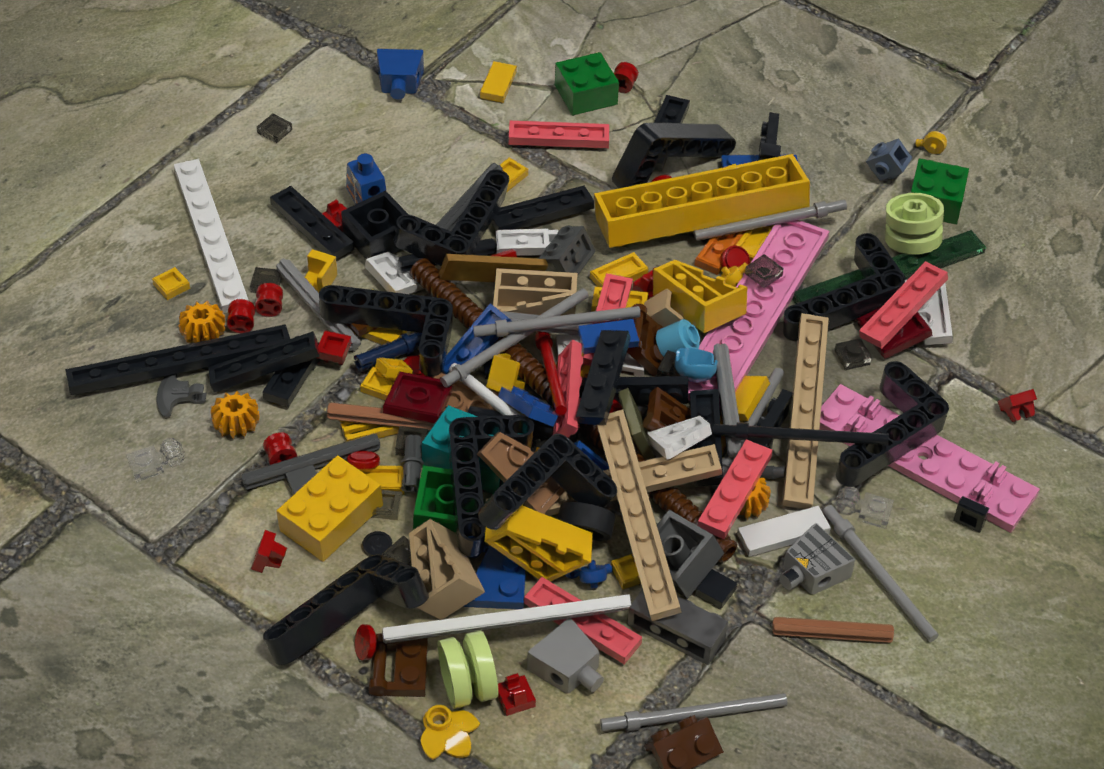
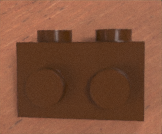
[644,715,724,769]

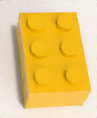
[276,455,383,562]

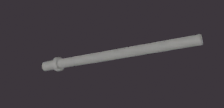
[440,288,589,388]

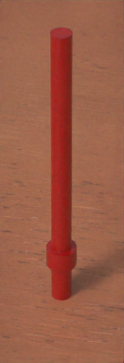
[535,331,567,415]

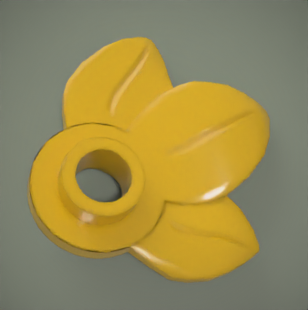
[420,705,480,760]

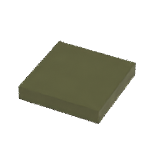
[618,388,656,460]

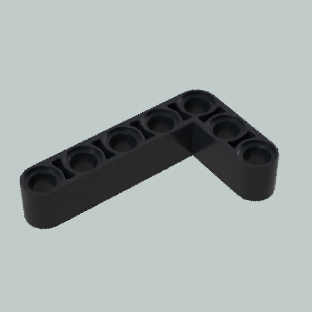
[612,123,736,188]
[393,169,509,266]
[783,233,905,341]
[319,285,453,376]
[836,361,949,487]
[448,415,534,557]
[478,434,617,530]
[263,554,429,665]

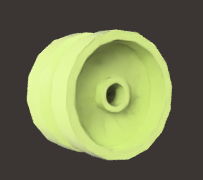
[885,193,944,254]
[437,630,498,709]

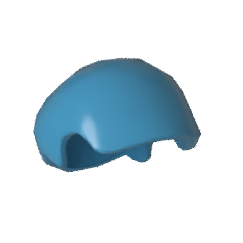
[675,348,718,383]

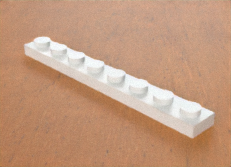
[174,159,248,313]

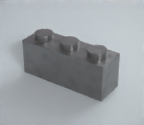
[628,588,728,665]

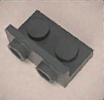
[539,225,595,274]

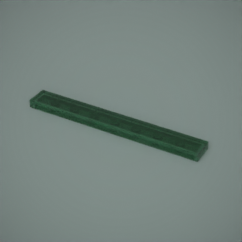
[792,230,986,304]

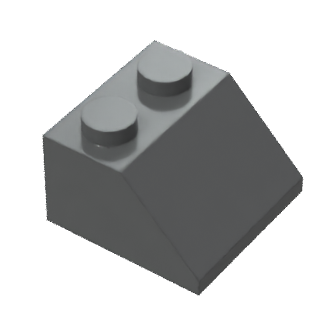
[632,510,724,599]

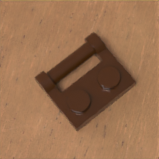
[627,304,664,376]
[642,387,692,452]
[368,633,428,697]

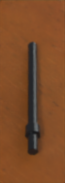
[713,422,889,445]

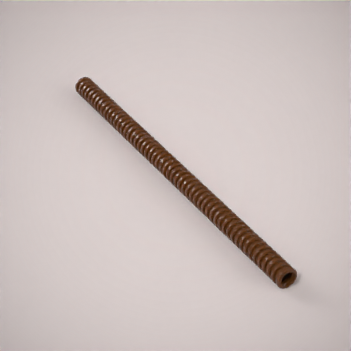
[410,258,737,563]

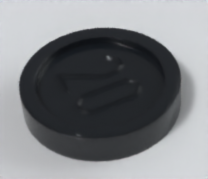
[363,531,393,556]

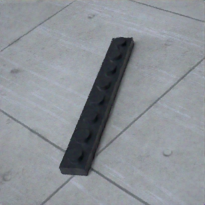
[65,324,290,395]

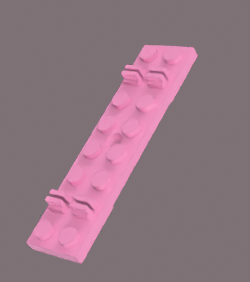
[819,384,1040,533]

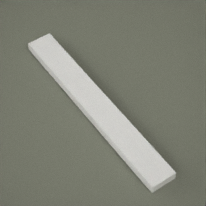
[382,594,631,644]

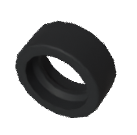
[558,502,616,541]

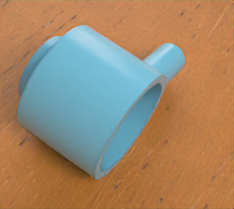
[656,319,700,362]

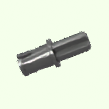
[401,435,424,493]

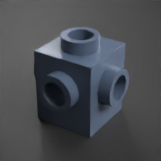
[866,138,912,181]

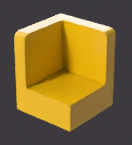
[305,249,337,293]
[486,353,525,392]

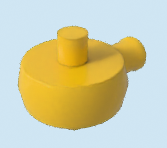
[915,131,947,154]
[720,263,750,287]

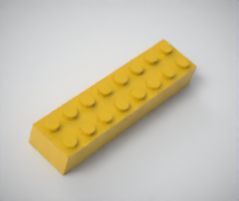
[594,154,810,248]

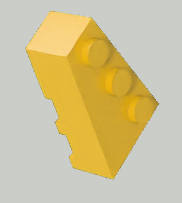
[653,260,748,333]
[485,506,593,582]

